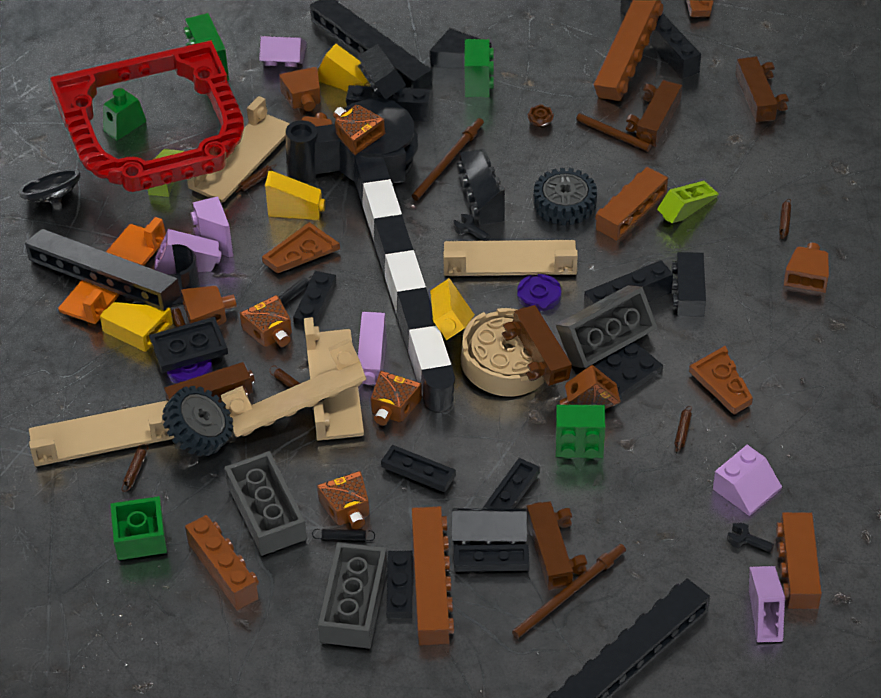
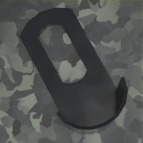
[114,244,200,306]

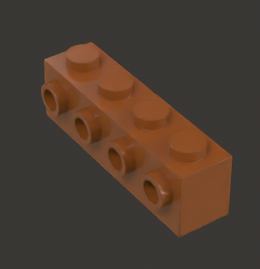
[185,515,259,610]

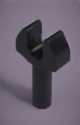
[454,214,491,241]
[727,523,774,553]

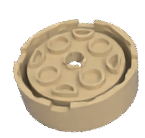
[460,308,545,396]

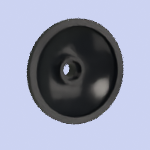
[18,169,81,204]

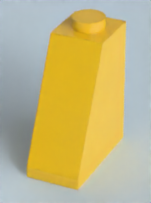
[317,44,371,91]
[265,171,326,220]
[430,278,475,340]
[100,302,173,352]

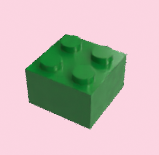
[465,39,494,97]
[556,405,605,458]
[110,496,167,560]

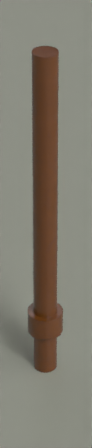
[411,118,484,201]
[512,543,626,639]

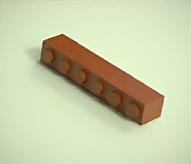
[594,0,663,101]
[412,506,454,645]

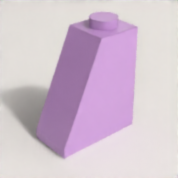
[154,229,221,274]
[358,312,387,385]
[749,566,785,642]

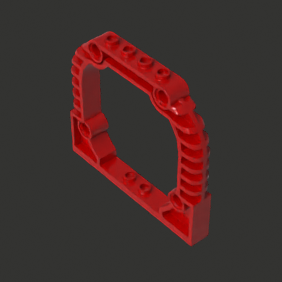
[50,40,244,192]

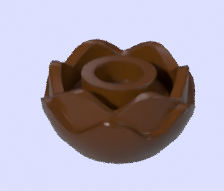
[528,104,554,127]

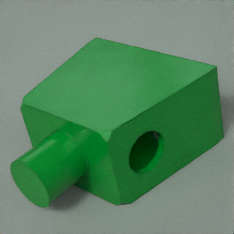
[103,88,146,141]

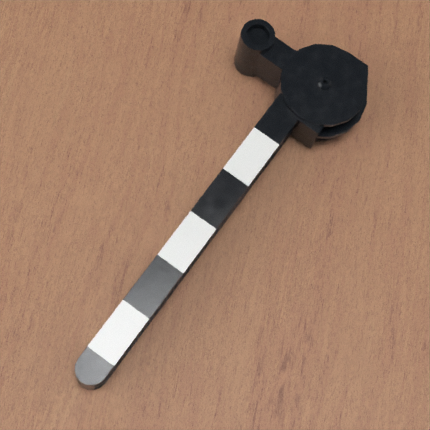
[286,97,455,412]

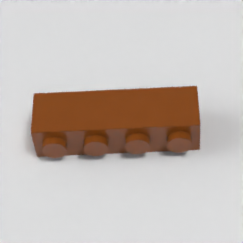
[595,167,668,241]
[776,512,821,609]

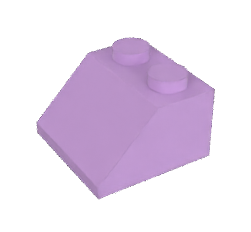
[260,36,306,67]
[191,196,233,257]
[713,445,782,516]

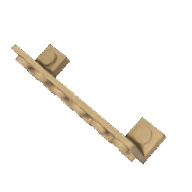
[187,96,290,203]
[444,240,578,276]
[304,317,364,441]
[221,338,366,437]
[29,401,175,467]

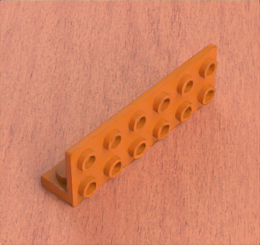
[58,217,166,324]

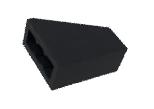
[430,28,492,69]

